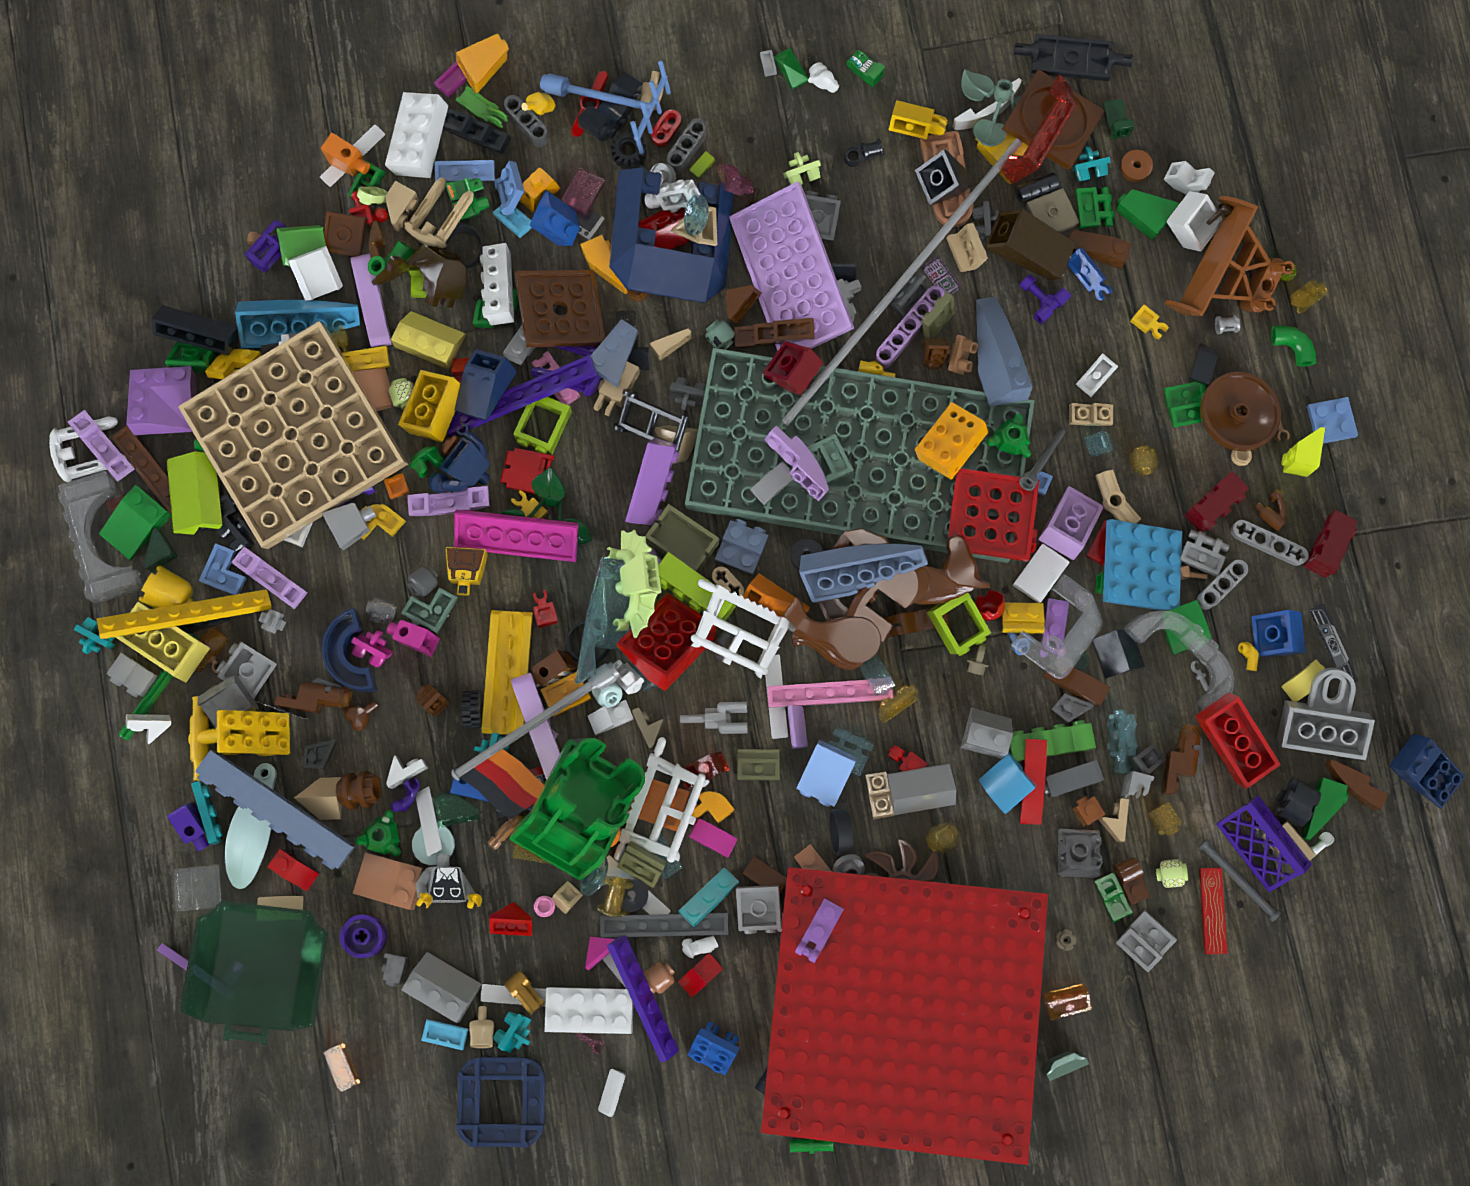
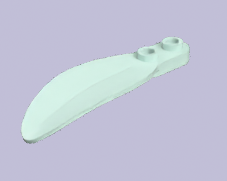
[225,763,277,889]

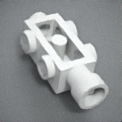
[645,179,701,213]

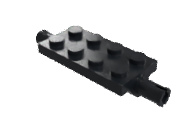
[1013,34,1133,81]

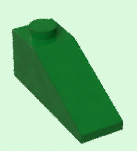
[1301,778,1349,840]

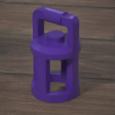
[244,220,287,273]

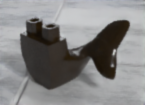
[371,244,467,308]

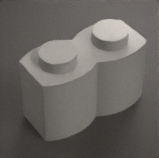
[106,653,158,698]

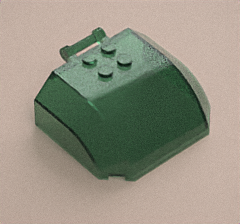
[181,901,328,1045]

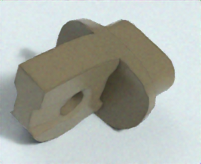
[967,643,989,676]

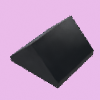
[1092,628,1145,679]

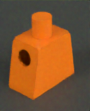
[321,132,370,176]

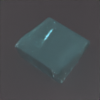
[1085,431,1114,457]

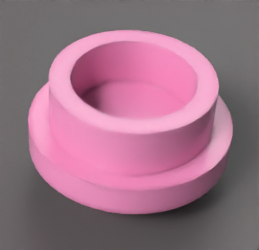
[534,896,555,917]

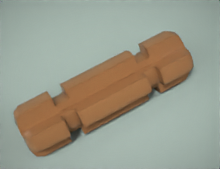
[488,815,522,850]

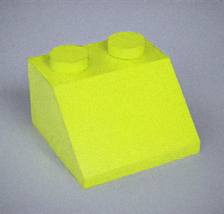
[1281,427,1325,477]

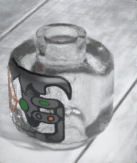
[365,596,397,624]

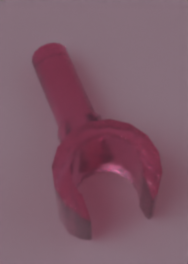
[576,1033,604,1054]

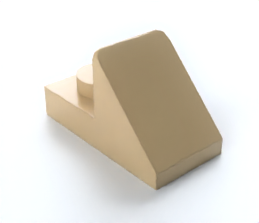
[1098,798,1129,843]

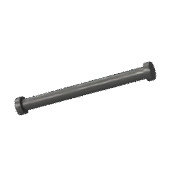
[1198,839,1281,922]

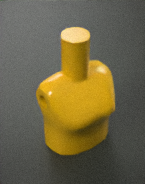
[522,92,555,115]
[858,360,896,378]

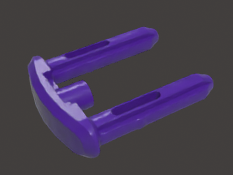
[531,346,603,397]

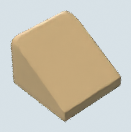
[552,881,583,914]

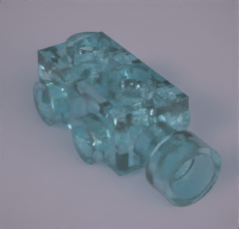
[1107,710,1137,773]

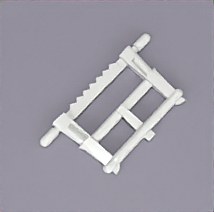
[691,579,796,678]
[614,737,709,863]

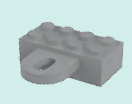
[1276,668,1375,760]

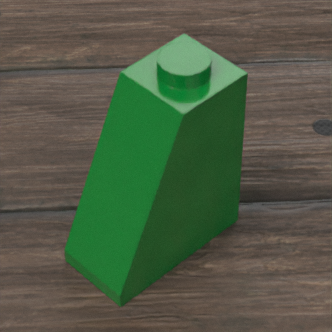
[1116,189,1180,240]

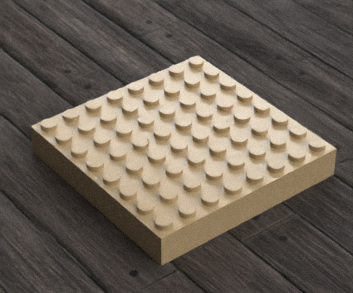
[178,321,408,549]

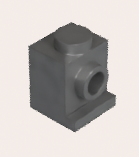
[381,953,409,987]

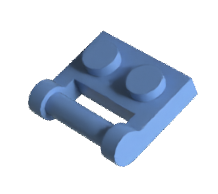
[494,161,524,215]

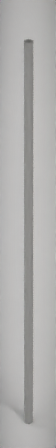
[782,139,1022,426]

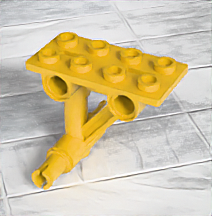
[188,696,290,781]

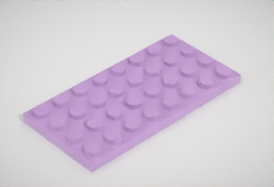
[729,181,854,351]

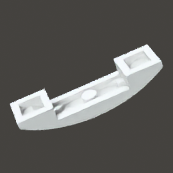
[952,78,1021,130]

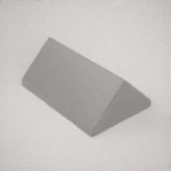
[887,763,956,815]

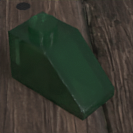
[433,793,480,828]

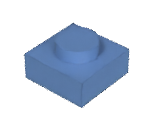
[1037,471,1053,496]

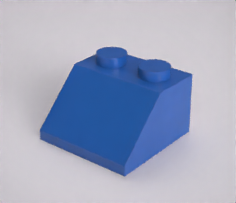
[529,190,580,246]
[1252,610,1306,657]

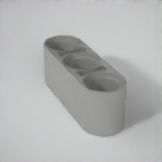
[1197,560,1248,610]

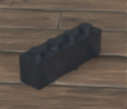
[151,305,239,356]

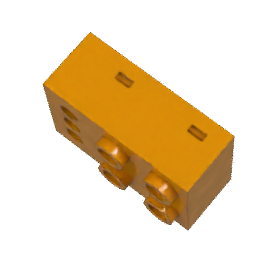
[915,402,988,480]

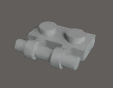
[1180,529,1230,577]

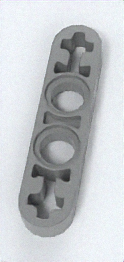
[1231,520,1308,566]

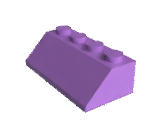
[626,438,679,525]

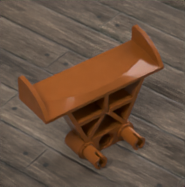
[1164,196,1294,316]

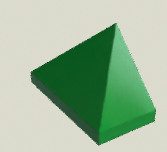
[773,48,809,90]

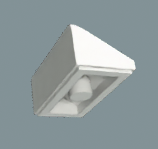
[598,1069,626,1117]

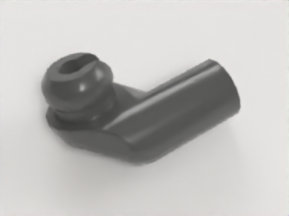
[713,630,731,661]

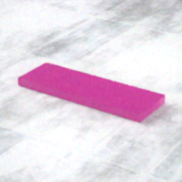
[454,509,579,562]

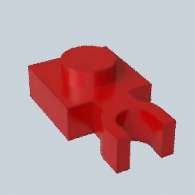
[533,590,558,628]

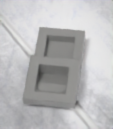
[750,462,794,505]

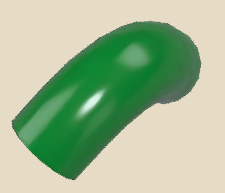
[368,240,415,276]
[1271,325,1316,367]

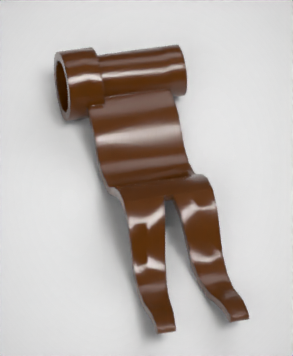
[885,603,951,639]

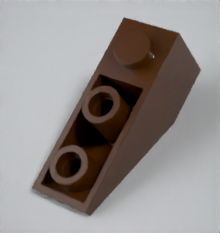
[923,337,949,370]

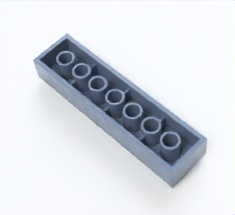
[195,750,356,870]

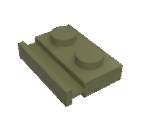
[738,749,780,781]
[617,841,667,888]

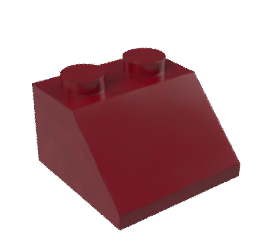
[762,341,824,395]

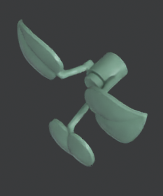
[961,70,1022,147]

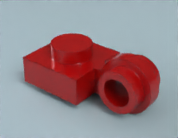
[887,745,928,771]

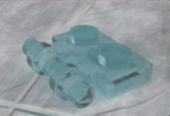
[829,727,874,777]

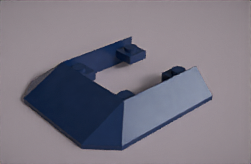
[609,167,734,303]

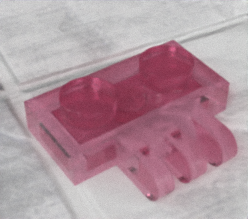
[717,163,754,196]

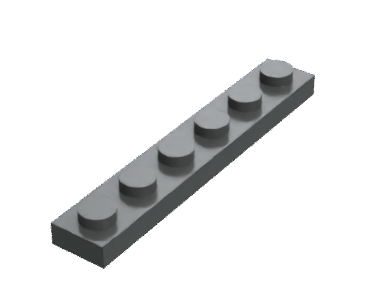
[600,913,728,938]

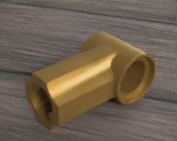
[503,969,545,1015]

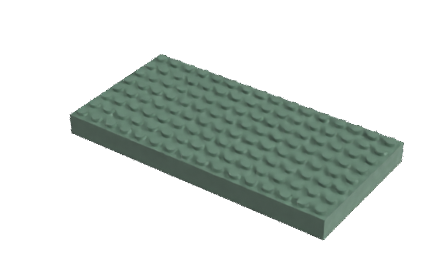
[685,348,1035,563]

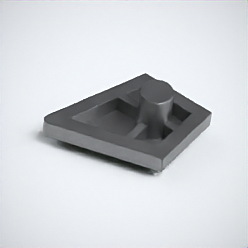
[1051,694,1094,723]

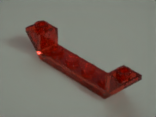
[1001,75,1077,184]

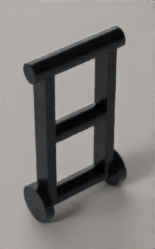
[612,389,689,451]

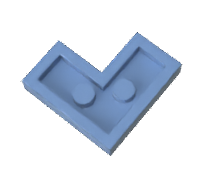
[199,543,247,595]

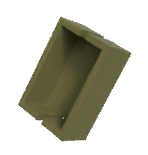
[645,504,719,573]

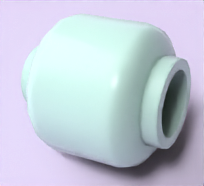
[592,682,623,708]

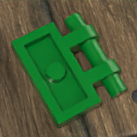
[1075,187,1114,229]

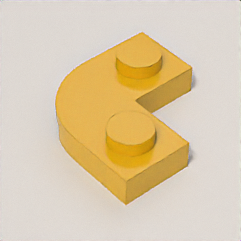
[205,349,261,379]
[360,504,406,540]

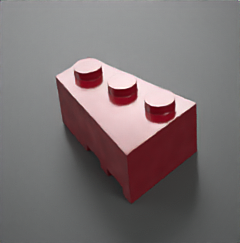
[1184,471,1249,531]
[1303,510,1358,578]

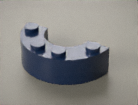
[322,608,378,692]

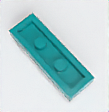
[191,781,223,845]
[679,868,739,927]

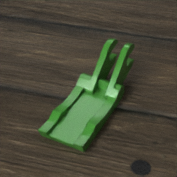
[455,85,508,128]

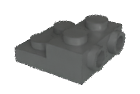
[805,191,841,241]

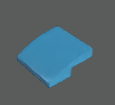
[979,753,1037,814]

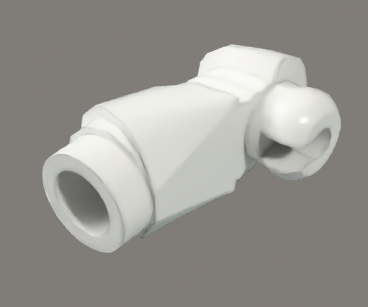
[682,935,718,958]

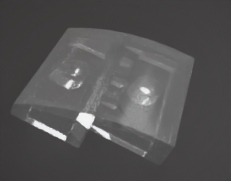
[174,865,222,912]

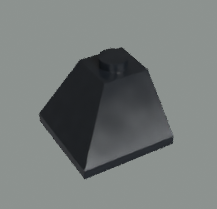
[915,150,973,205]

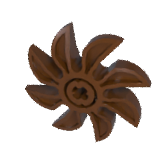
[865,839,938,881]

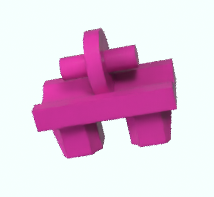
[351,630,393,667]

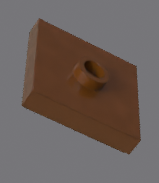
[323,211,367,257]

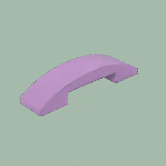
[68,410,135,481]
[407,486,490,516]
[231,547,307,609]

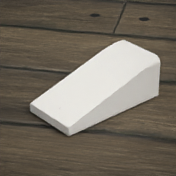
[1076,353,1118,397]

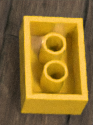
[398,370,461,442]

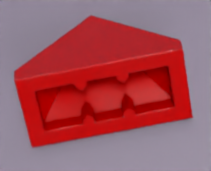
[489,902,533,936]

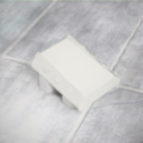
[289,246,343,300]

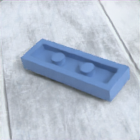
[434,160,496,182]

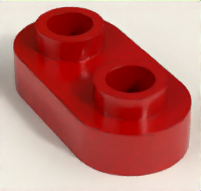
[651,110,682,147]

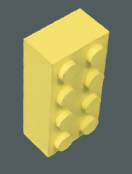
[116,602,210,683]

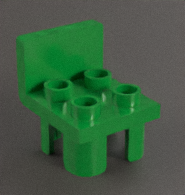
[509,738,645,880]

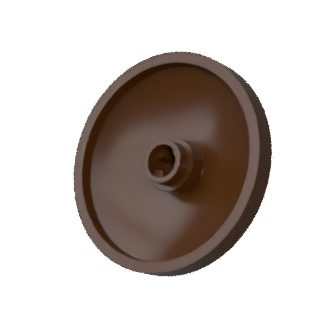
[1200,372,1281,452]

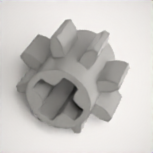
[258,609,286,634]

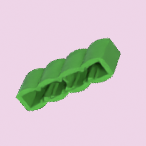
[1009,720,1096,762]

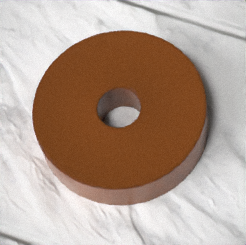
[1120,150,1153,182]

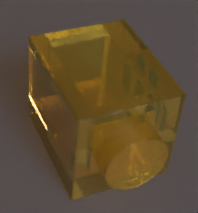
[1147,802,1183,836]

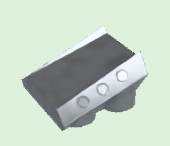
[198,675,259,728]
[1058,829,1102,879]

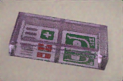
[922,255,962,295]

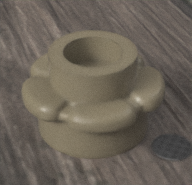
[1055,929,1076,951]

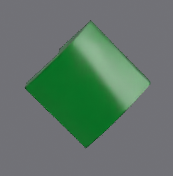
[1163,382,1206,428]
[1158,600,1212,656]

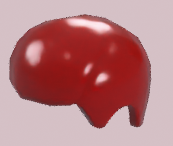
[975,590,1005,621]

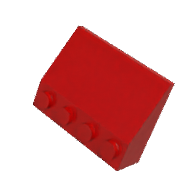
[616,593,717,691]

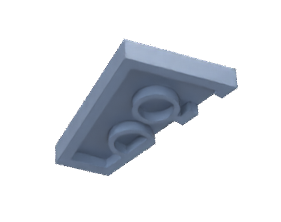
[591,319,638,388]

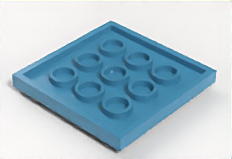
[1103,519,1182,611]

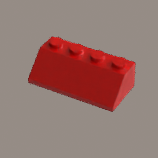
[638,203,699,250]

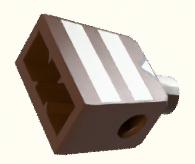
[532,650,578,687]

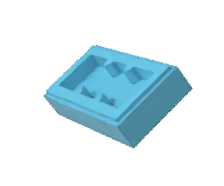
[493,204,532,238]
[421,1019,469,1050]

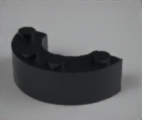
[578,71,643,141]

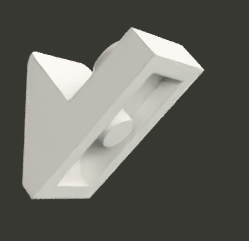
[588,700,634,735]
[126,714,171,744]
[386,755,428,789]

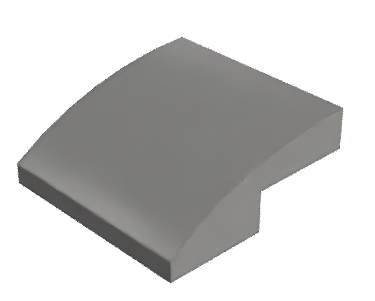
[1116,909,1177,972]

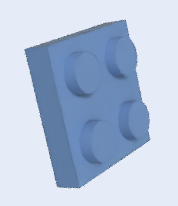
[1307,397,1358,444]

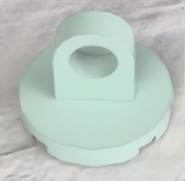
[412,824,455,866]

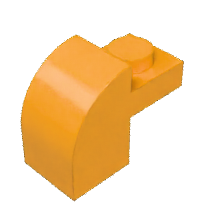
[692,791,735,824]

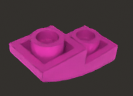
[688,818,738,858]

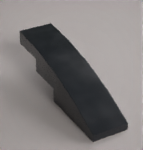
[443,108,511,154]

